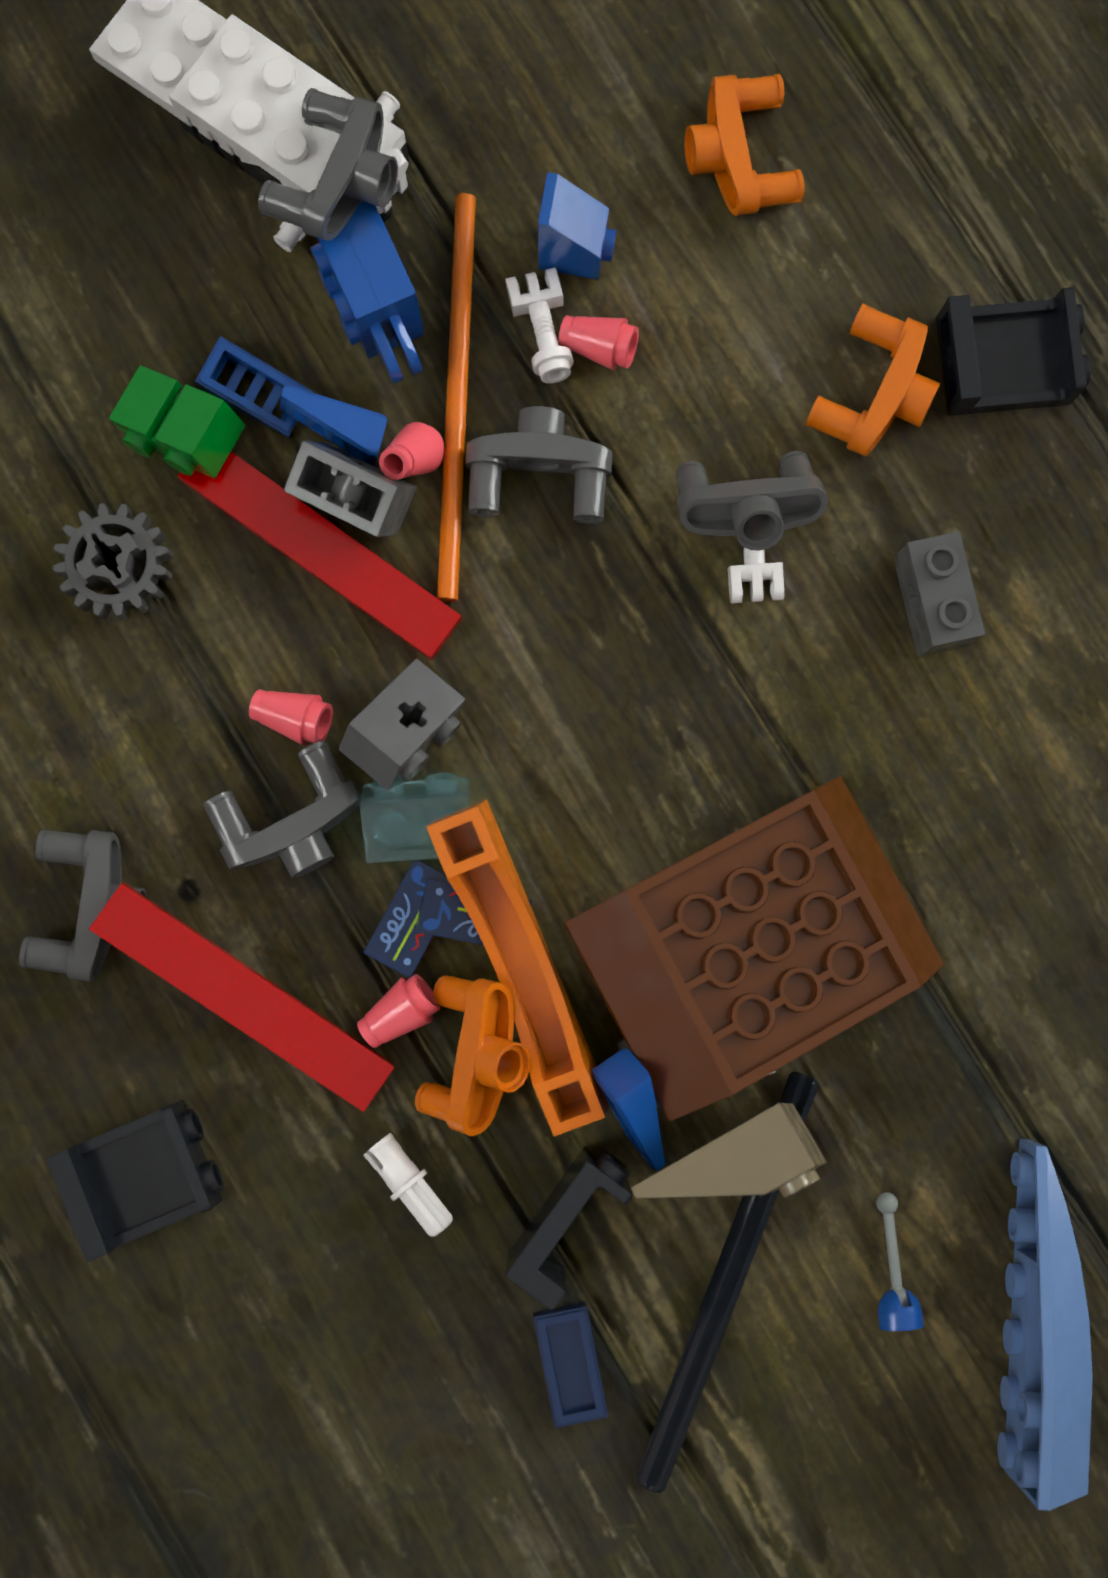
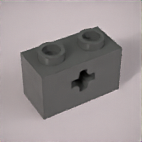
[283,441,417,537]
[893,531,985,657]
[338,658,466,791]

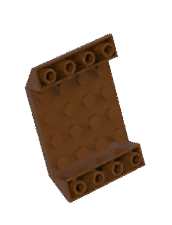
[563,776,944,1121]

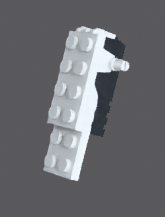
[89,0,409,252]

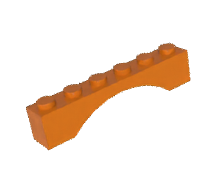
[426,799,608,1137]

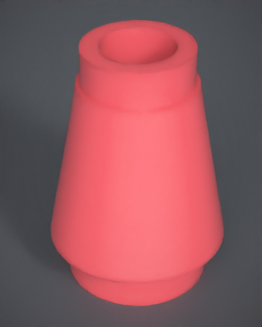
[558,315,639,371]
[379,422,444,480]
[249,689,333,746]
[357,974,440,1048]

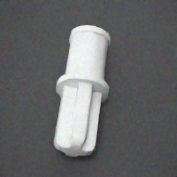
[363,1133,453,1237]

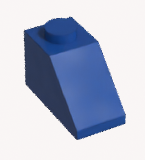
[538,172,617,280]

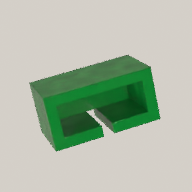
[108,365,246,479]

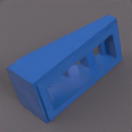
[194,336,314,438]
[280,385,388,466]
[592,1048,665,1171]

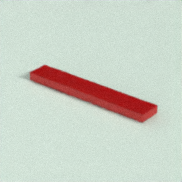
[177,452,462,661]
[89,882,395,1112]

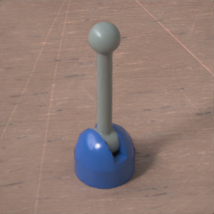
[876,1192,924,1331]

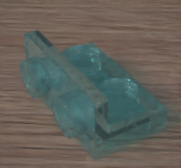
[360,773,470,863]

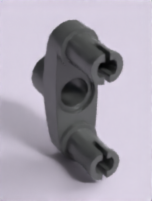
[258,88,398,241]
[465,406,613,524]
[676,451,828,551]
[203,741,362,879]
[19,829,147,982]

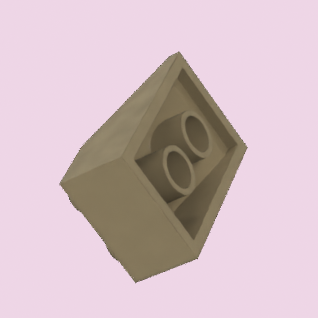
[631,1103,827,1199]

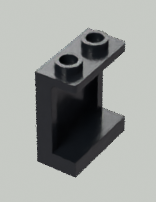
[936,287,1091,416]
[46,1100,224,1263]
[505,1146,633,1310]

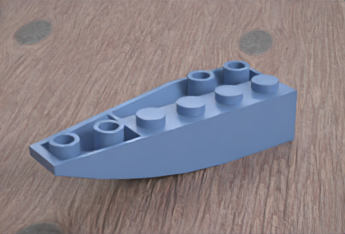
[997,1139,1093,1511]

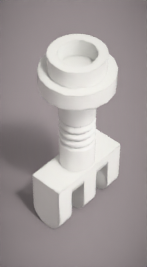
[505,268,574,383]
[728,548,784,604]

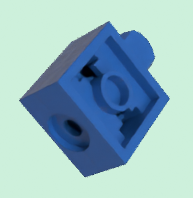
[310,202,424,384]

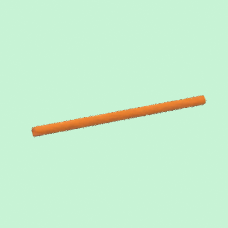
[437,193,476,602]

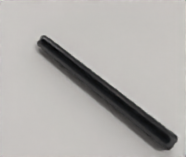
[637,1072,819,1493]

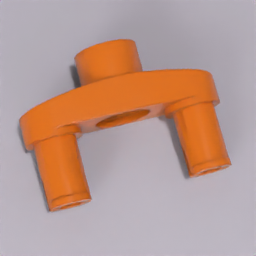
[684,74,805,216]
[806,304,941,457]
[415,975,530,1136]

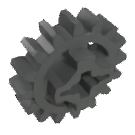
[53,503,173,620]

